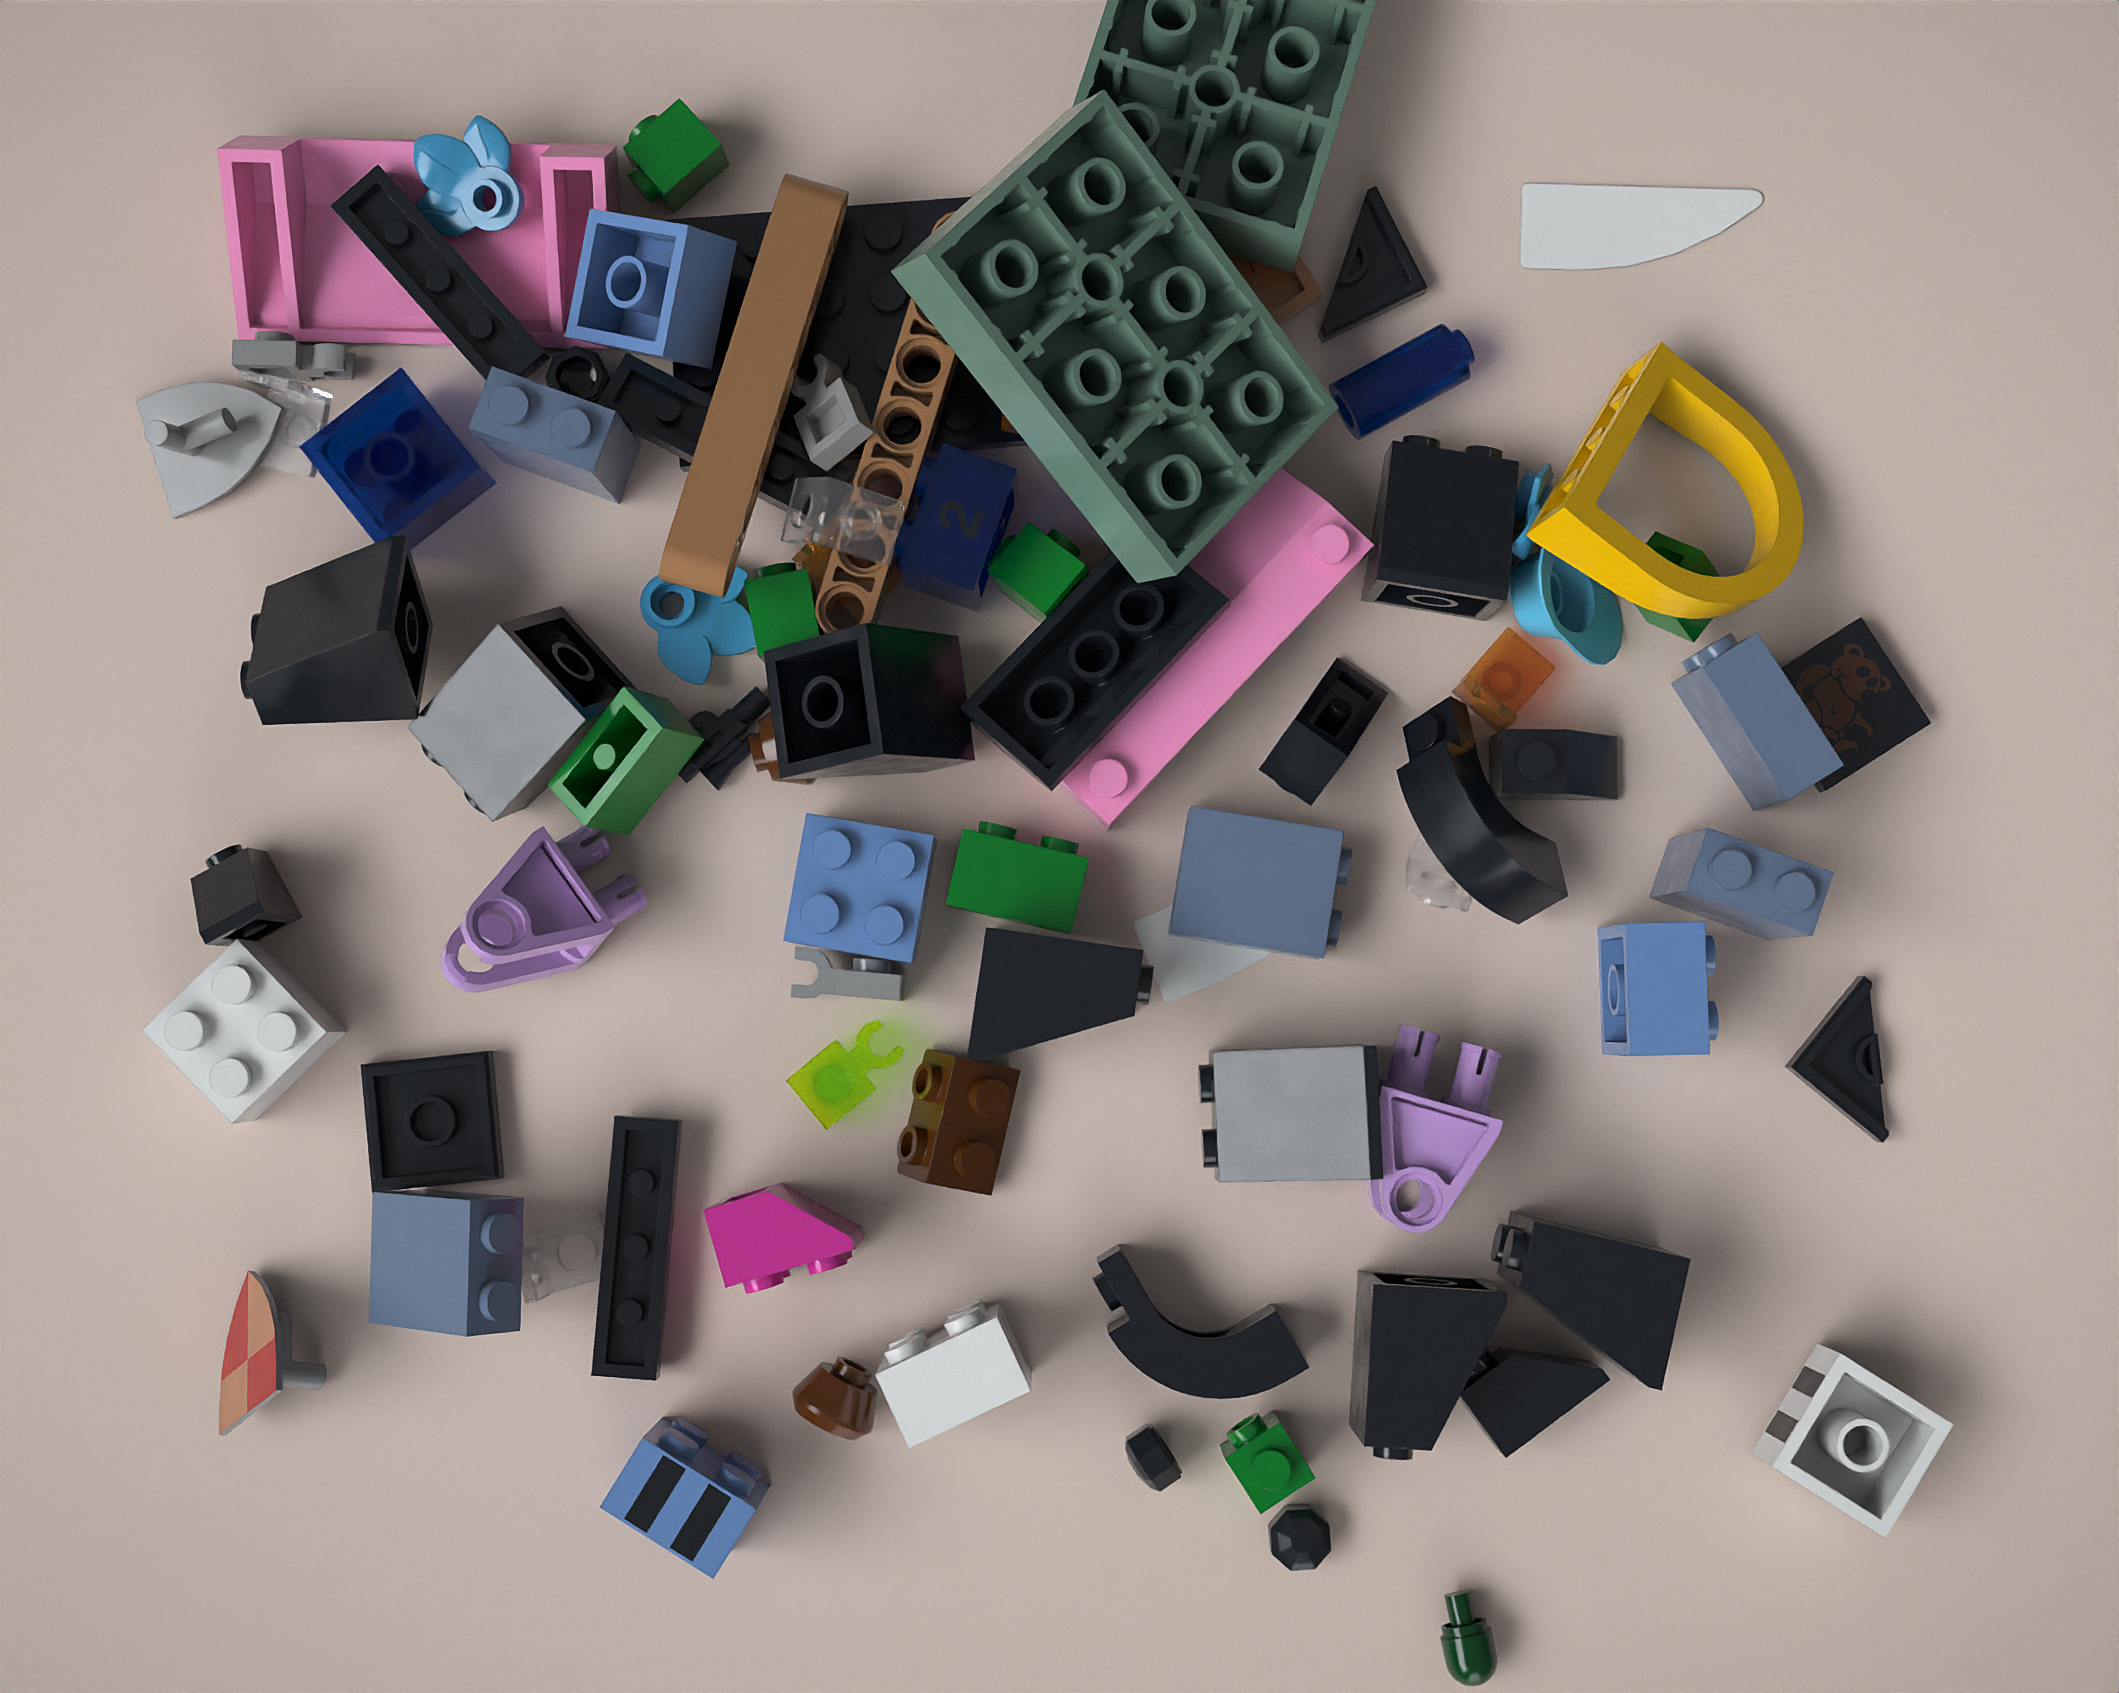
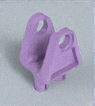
[441,825,647,993]
[1368,1024,1503,1233]

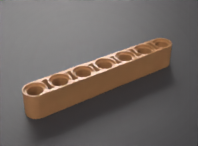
[659,173,849,598]
[815,211,960,634]

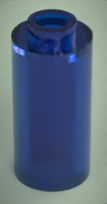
[1329,323,1475,440]

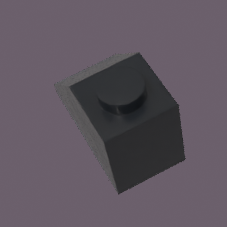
[1258,657,1389,806]
[1489,729,1618,801]
[190,844,303,947]
[1459,1347,1610,1458]

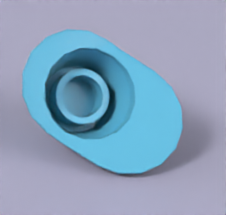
[1508,547,1623,665]

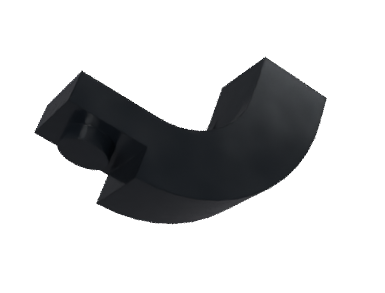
[1396,696,1568,925]
[1092,1245,1309,1399]

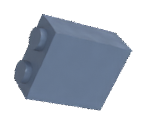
[468,366,641,504]
[1671,632,1844,811]
[1168,806,1352,960]
[1649,828,1834,940]
[369,1189,524,1337]

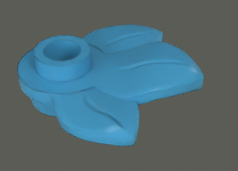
[413,115,524,237]
[1511,462,1554,568]
[640,566,756,685]

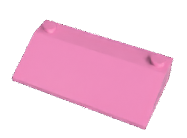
[217,135,620,349]
[1059,467,1374,830]

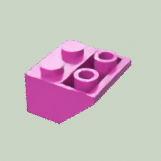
[703,1183,864,1294]

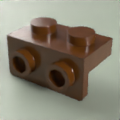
[897,1049,1021,1196]

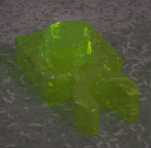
[786,1020,905,1130]

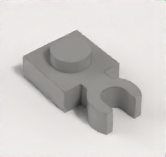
[232,331,355,381]
[791,353,875,471]

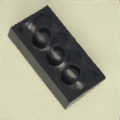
[960,551,1231,792]

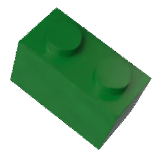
[547,686,706,835]
[945,821,1089,935]

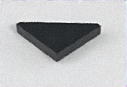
[1318,186,1428,343]
[1785,976,1889,1143]

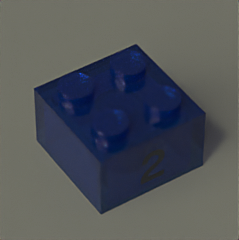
[299,367,497,550]
[893,443,1019,612]

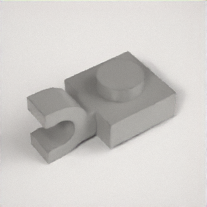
[791,946,905,1001]

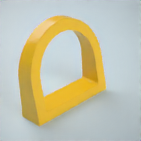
[1526,341,1804,619]

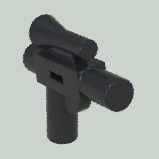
[678,686,770,791]

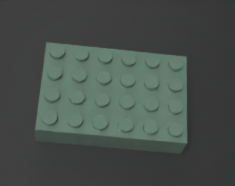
[1072,0,1377,273]
[891,90,1339,583]

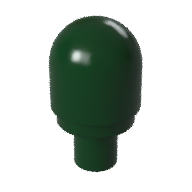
[1440,1590,1498,1686]

